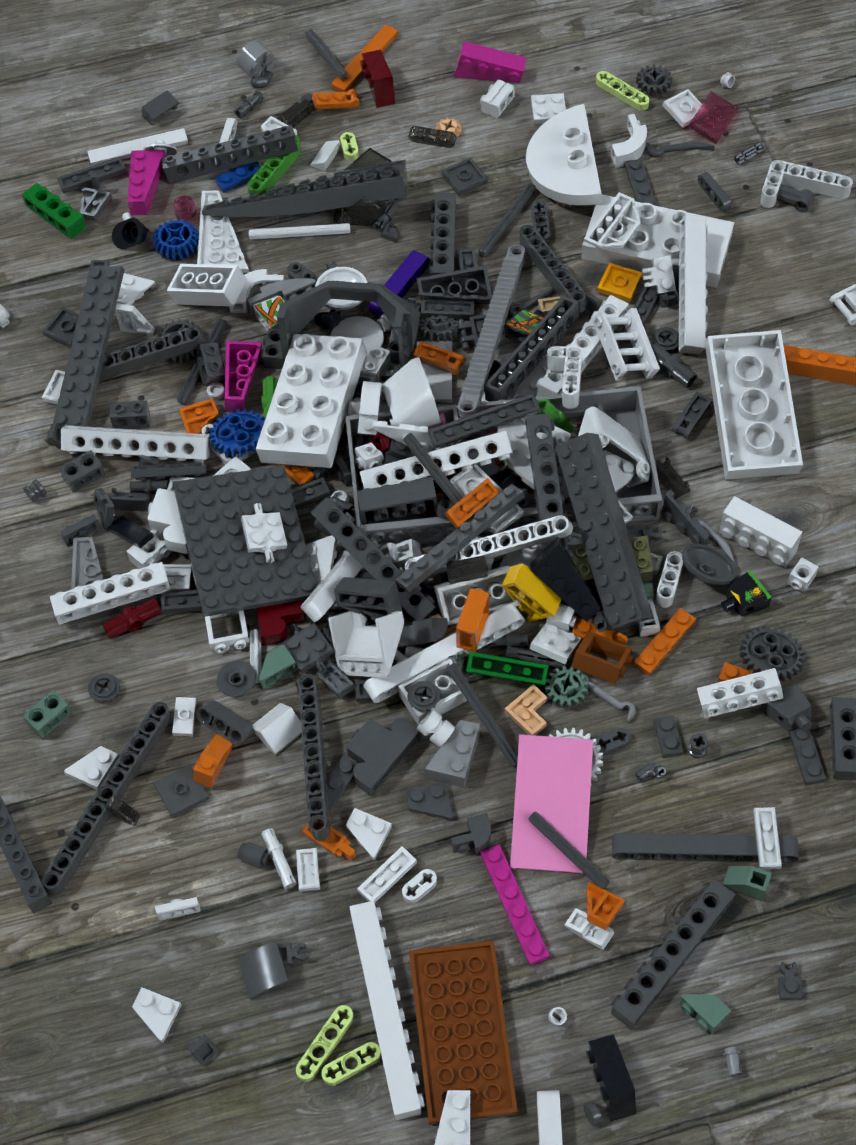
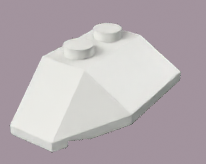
[584,192,641,248]

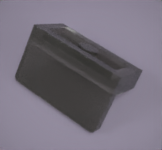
[276,99,312,128]
[446,555,489,584]

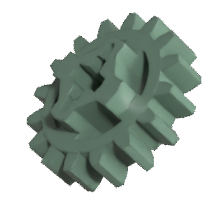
[545,666,588,709]

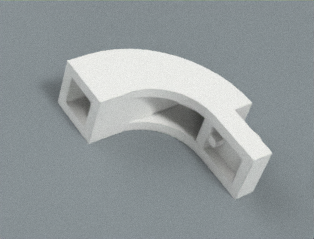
[611,114,647,168]
[229,269,284,313]
[358,381,382,435]

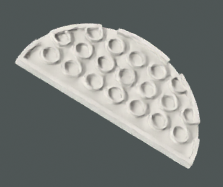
[497,402,637,500]

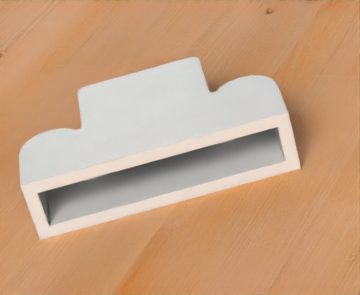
[148,478,195,554]

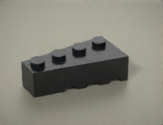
[530,536,601,622]

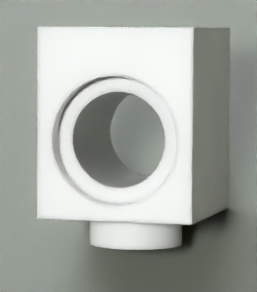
[787,557,818,593]

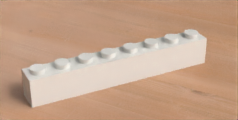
[679,215,708,355]

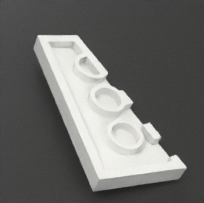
[306,535,339,587]
[434,1090,470,1145]

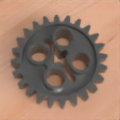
[739,626,805,682]

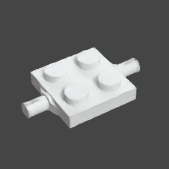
[241,503,287,563]

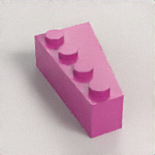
[127,150,166,215]

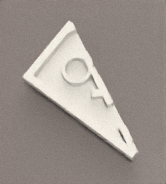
[372,421,434,452]

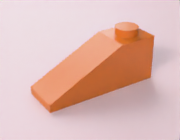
[193,733,234,788]

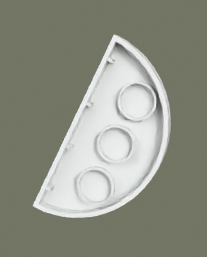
[526,104,603,205]

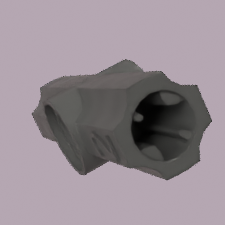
[651,344,697,387]

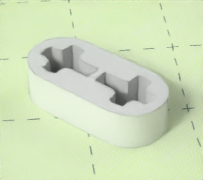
[402,869,437,904]

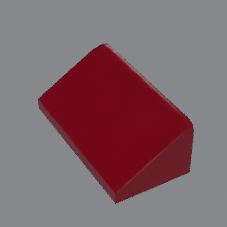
[367,432,390,453]

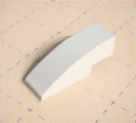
[362,539,421,572]

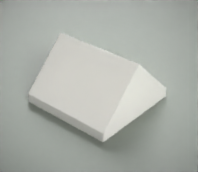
[252,703,302,756]

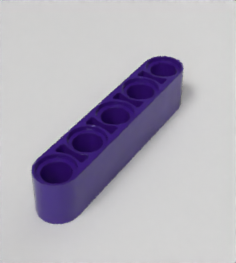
[368,250,430,316]

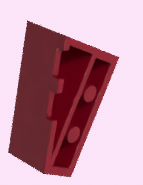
[360,49,395,108]

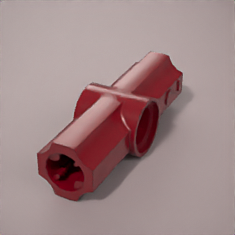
[102,598,162,639]

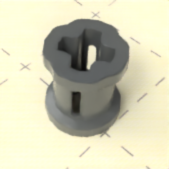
[688,733,708,758]

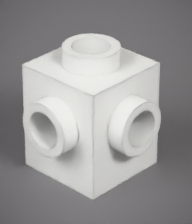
[355,442,384,471]

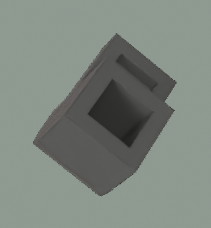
[451,813,491,855]

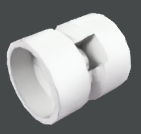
[417,709,455,747]

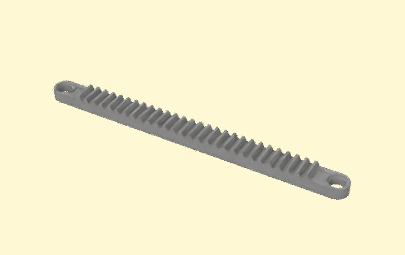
[458,245,525,418]

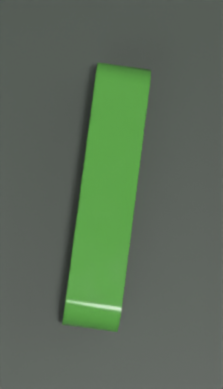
[248,135,301,196]

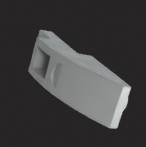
[247,278,316,315]

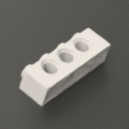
[697,668,783,718]

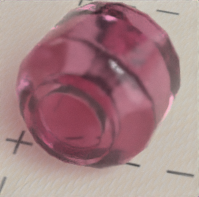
[173,195,196,221]

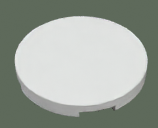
[331,316,384,360]

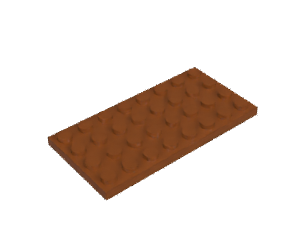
[409,940,518,1125]

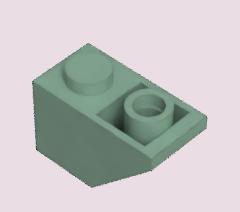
[723,866,772,901]
[679,994,732,1035]

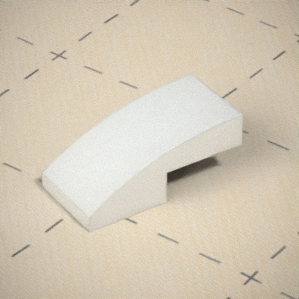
[565,908,614,950]

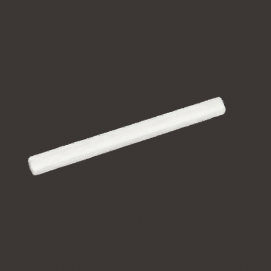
[249,223,350,240]

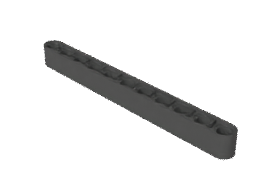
[42,702,171,896]

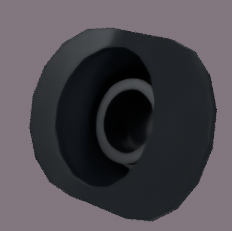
[112,218,149,249]

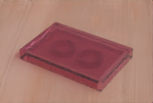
[688,91,739,144]

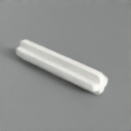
[249,629,262,684]

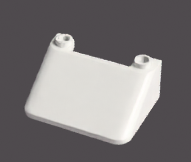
[578,406,651,488]
[328,611,404,678]

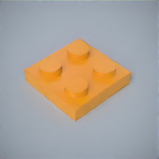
[597,263,642,302]

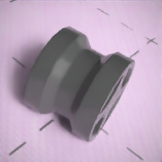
[23,479,47,503]

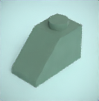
[259,644,297,690]

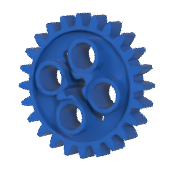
[209,409,265,458]

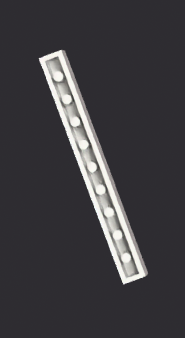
[349,901,424,1121]

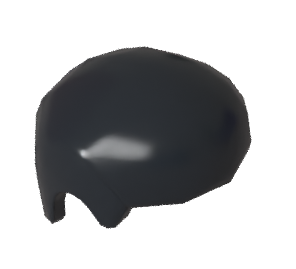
[314,308,341,329]

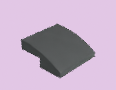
[238,941,290,1000]

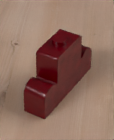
[257,600,306,646]

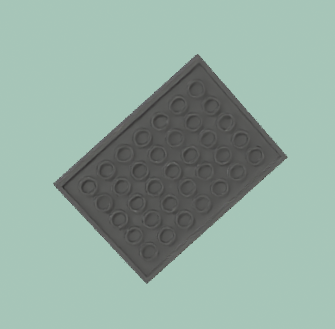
[173,465,316,617]

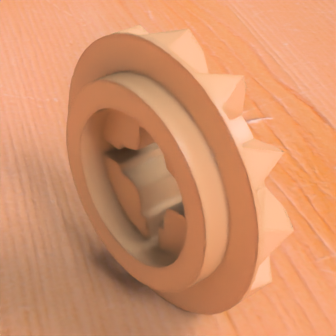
[435,118,462,139]

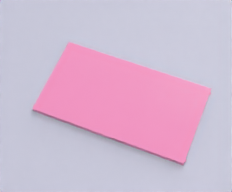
[510,734,593,874]

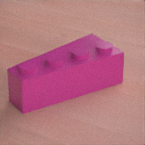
[454,41,526,83]
[224,341,262,412]

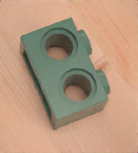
[23,690,72,739]

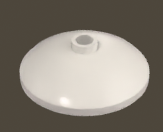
[315,267,367,310]

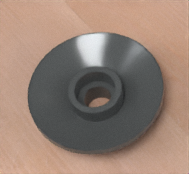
[217,660,256,697]

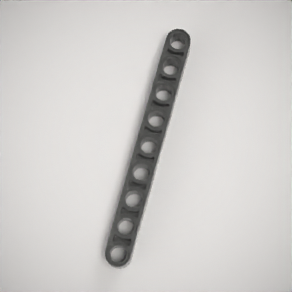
[298,674,331,841]
[612,833,799,863]

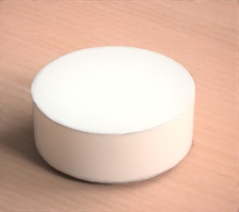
[207,382,225,401]

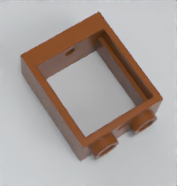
[572,631,633,684]

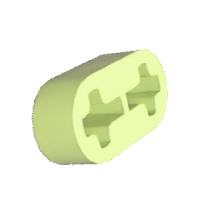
[340,132,359,161]

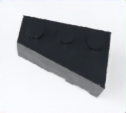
[586,1034,636,1121]

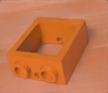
[456,588,489,653]

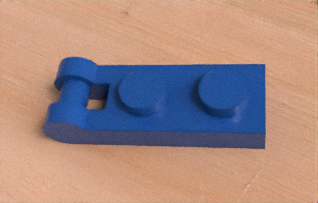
[215,161,261,193]

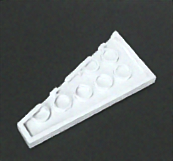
[197,190,249,273]

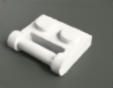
[829,284,856,326]

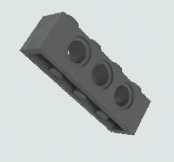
[829,697,856,780]

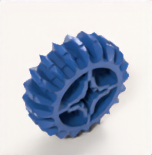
[153,218,199,261]

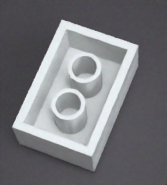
[398,658,467,725]

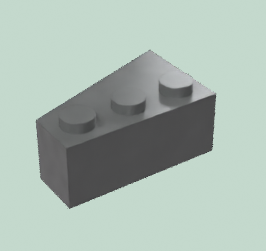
[334,577,403,620]

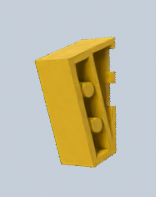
[502,563,562,622]

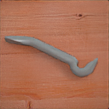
[686,504,734,563]
[576,669,636,724]

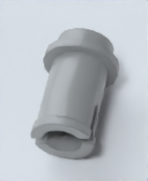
[723,1047,743,1077]

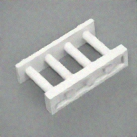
[592,308,660,381]

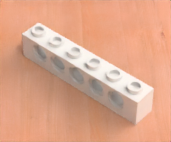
[50,562,171,625]

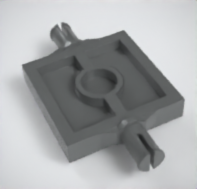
[281,623,335,674]

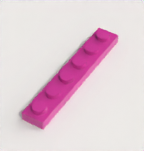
[480,844,550,966]

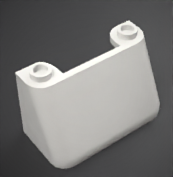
[381,357,441,427]

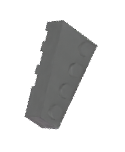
[417,265,492,304]

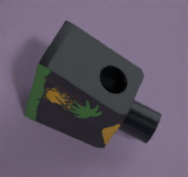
[721,570,772,616]

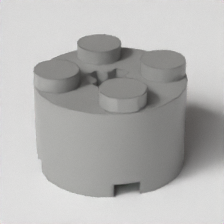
[237,40,274,79]

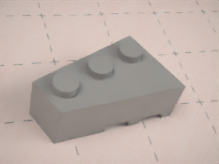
[425,720,480,788]

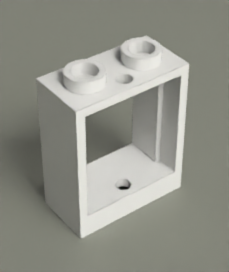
[205,610,250,653]

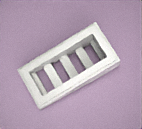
[638,599,660,637]

